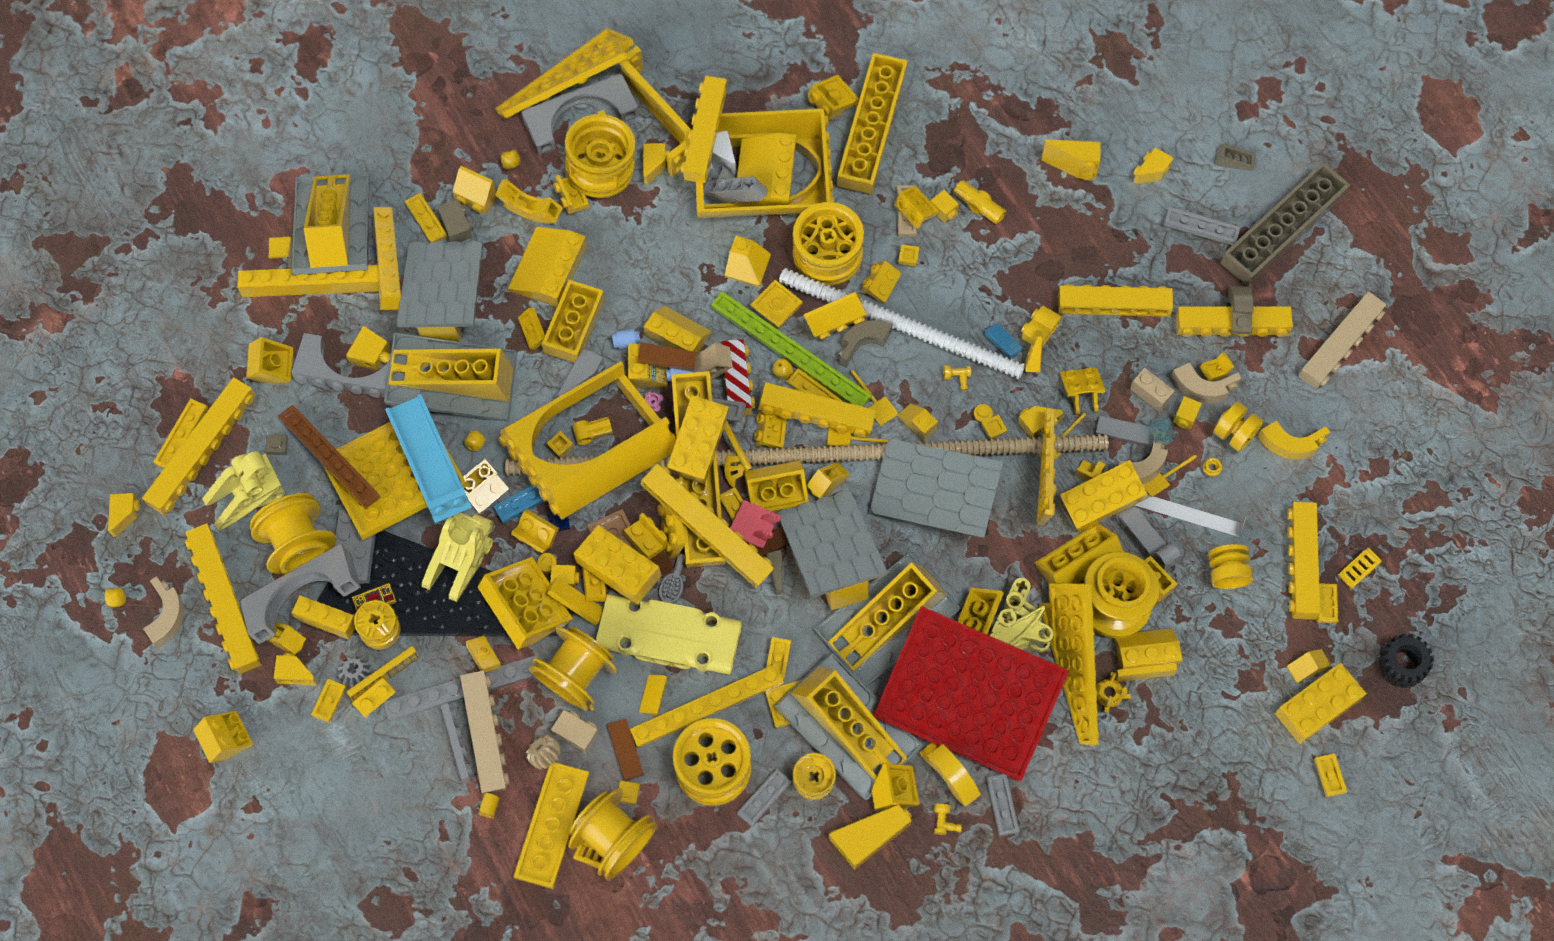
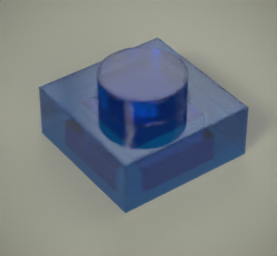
[548,512,570,531]

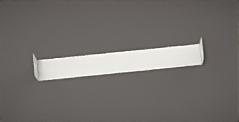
[1135,495,1246,537]

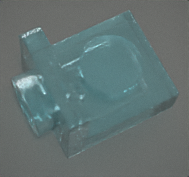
[1149,417,1178,444]

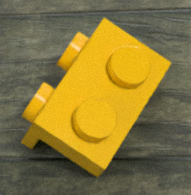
[553,175,589,214]
[860,260,902,304]

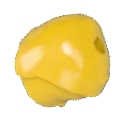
[501,150,520,169]
[772,358,793,380]
[464,430,486,451]
[105,587,126,607]

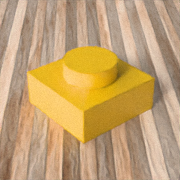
[898,244,919,267]
[981,414,1007,440]
[618,781,640,805]

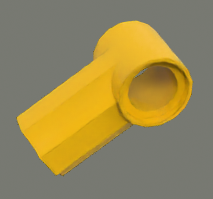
[572,417,613,445]

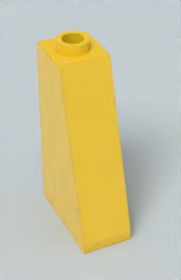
[829,805,912,870]

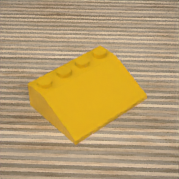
[734,133,796,207]
[508,227,587,307]
[478,557,573,650]

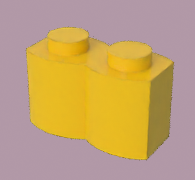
[1021,306,1062,348]

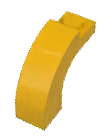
[495,179,563,224]
[1258,420,1330,460]
[919,743,981,807]

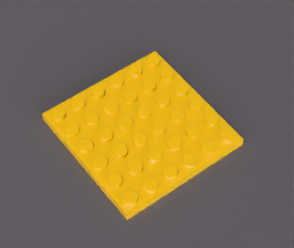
[323,421,468,540]

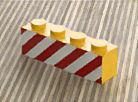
[721,339,755,416]

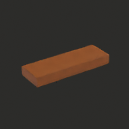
[637,342,697,372]
[607,718,644,781]

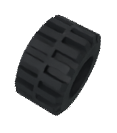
[1378,634,1434,688]

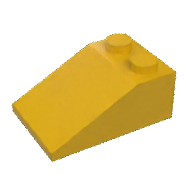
[1042,139,1100,180]

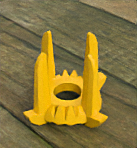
[1096,672,1131,713]

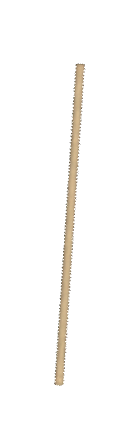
[505,434,1109,476]

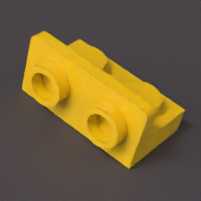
[894,185,939,229]
[754,411,787,449]
[511,509,559,553]
[623,513,667,560]

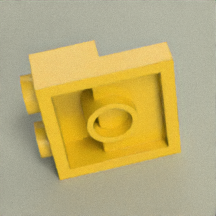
[808,75,859,120]

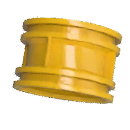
[565,114,635,198]

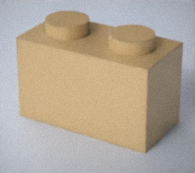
[693,343,732,380]
[1130,368,1175,413]
[551,710,599,754]

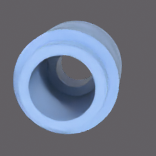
[612,328,640,350]

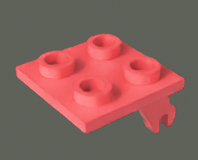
[730,500,781,549]

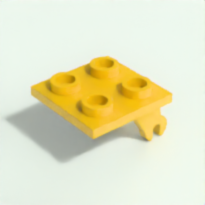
[1060,368,1105,414]

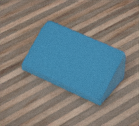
[984,323,1024,360]

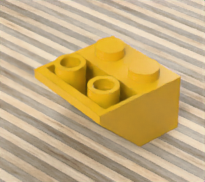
[193,711,253,763]

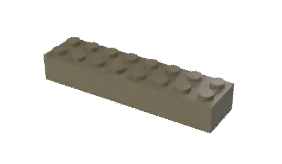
[1220,162,1350,286]

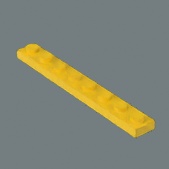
[630,664,784,748]

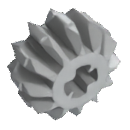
[337,654,372,688]

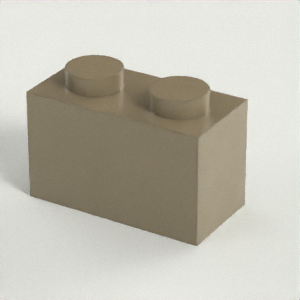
[437,199,474,242]

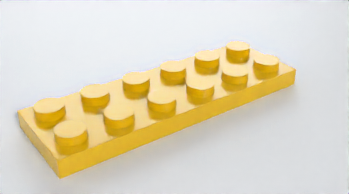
[514,762,590,889]

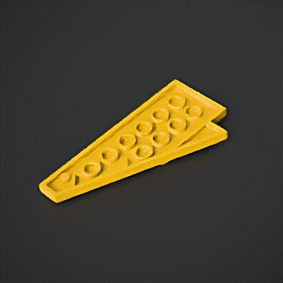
[495,28,635,118]

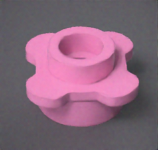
[645,392,663,412]

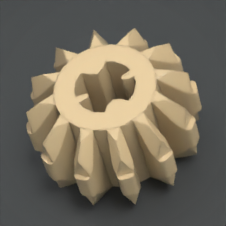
[526,735,561,770]

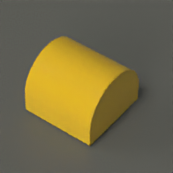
[546,431,574,457]
[478,792,500,818]

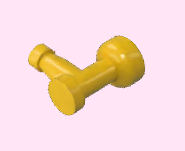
[943,365,971,391]
[934,804,962,835]

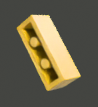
[291,595,355,640]

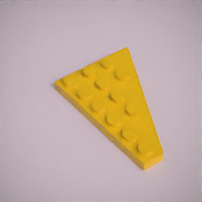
[1036,408,1057,526]

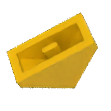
[1287,649,1331,684]

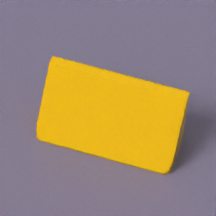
[639,675,668,717]

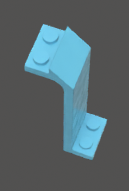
[385,394,472,523]

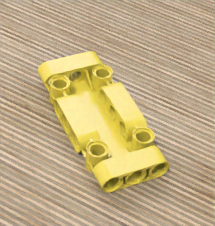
[596,594,742,675]

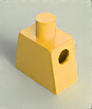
[346,326,391,370]

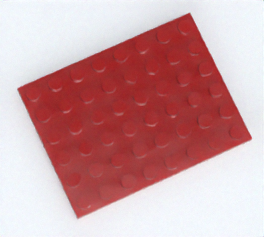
[873,606,1069,781]

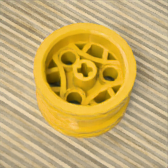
[793,202,864,286]

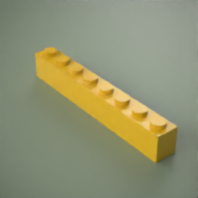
[237,265,379,297]
[142,377,256,516]
[640,464,774,589]
[184,523,262,675]

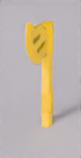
[723,421,752,487]

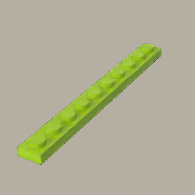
[711,291,872,407]

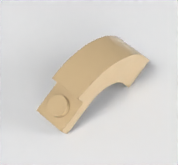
[1170,362,1242,403]
[1119,431,1168,484]
[143,576,184,649]

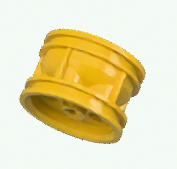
[673,718,751,806]

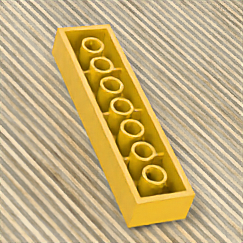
[837,53,908,194]

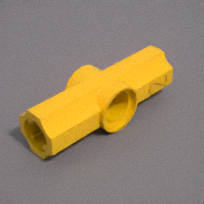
[953,180,1006,225]

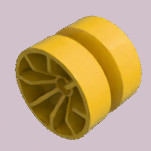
[1213,401,1264,452]

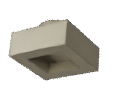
[266,434,288,455]

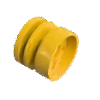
[1208,544,1253,589]
[354,600,401,650]
[793,753,836,800]

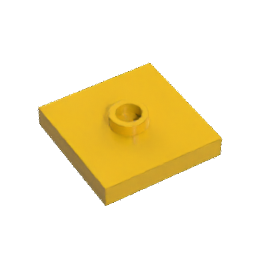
[750,280,803,329]

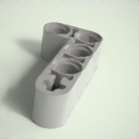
[704,164,768,203]
[1115,505,1181,571]

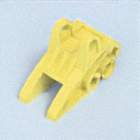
[202,451,285,530]
[422,512,494,602]
[990,578,1053,653]

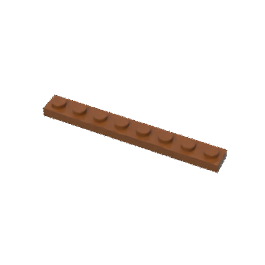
[278,405,381,509]

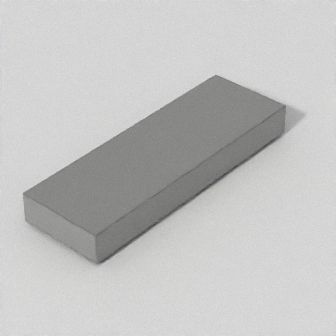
[1095,415,1155,447]
[737,769,792,827]
[986,774,1020,837]

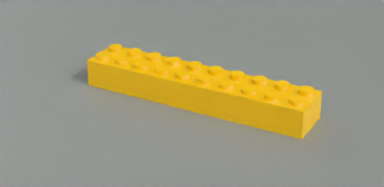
[671,371,726,568]

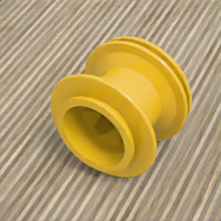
[249,493,337,575]
[1083,552,1160,639]
[528,627,617,711]
[569,789,658,880]

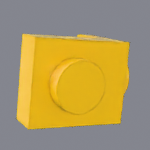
[1199,352,1234,381]

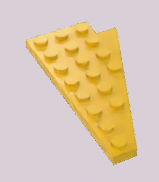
[1039,583,1099,745]

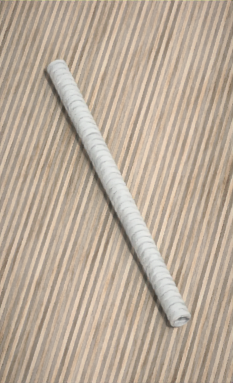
[779,268,1025,379]

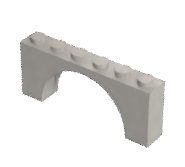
[521,73,639,155]
[291,333,390,398]
[240,544,361,644]

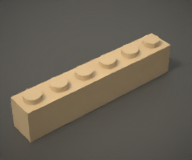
[1298,291,1387,390]
[460,671,510,796]

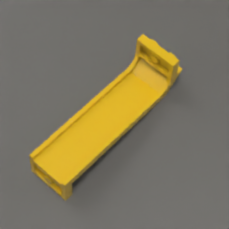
[619,46,690,177]

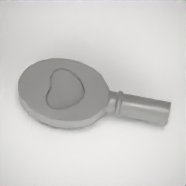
[659,554,686,604]

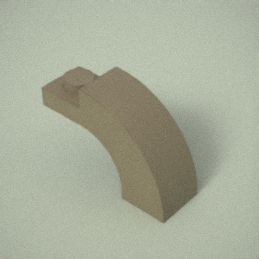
[1228,286,1253,334]
[838,320,892,368]

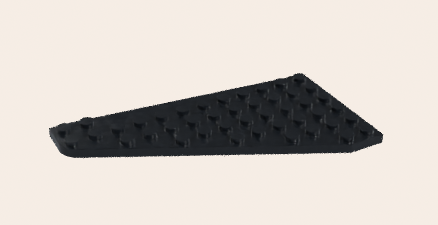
[317,530,575,637]

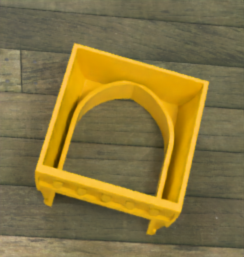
[693,108,834,218]
[498,361,676,519]

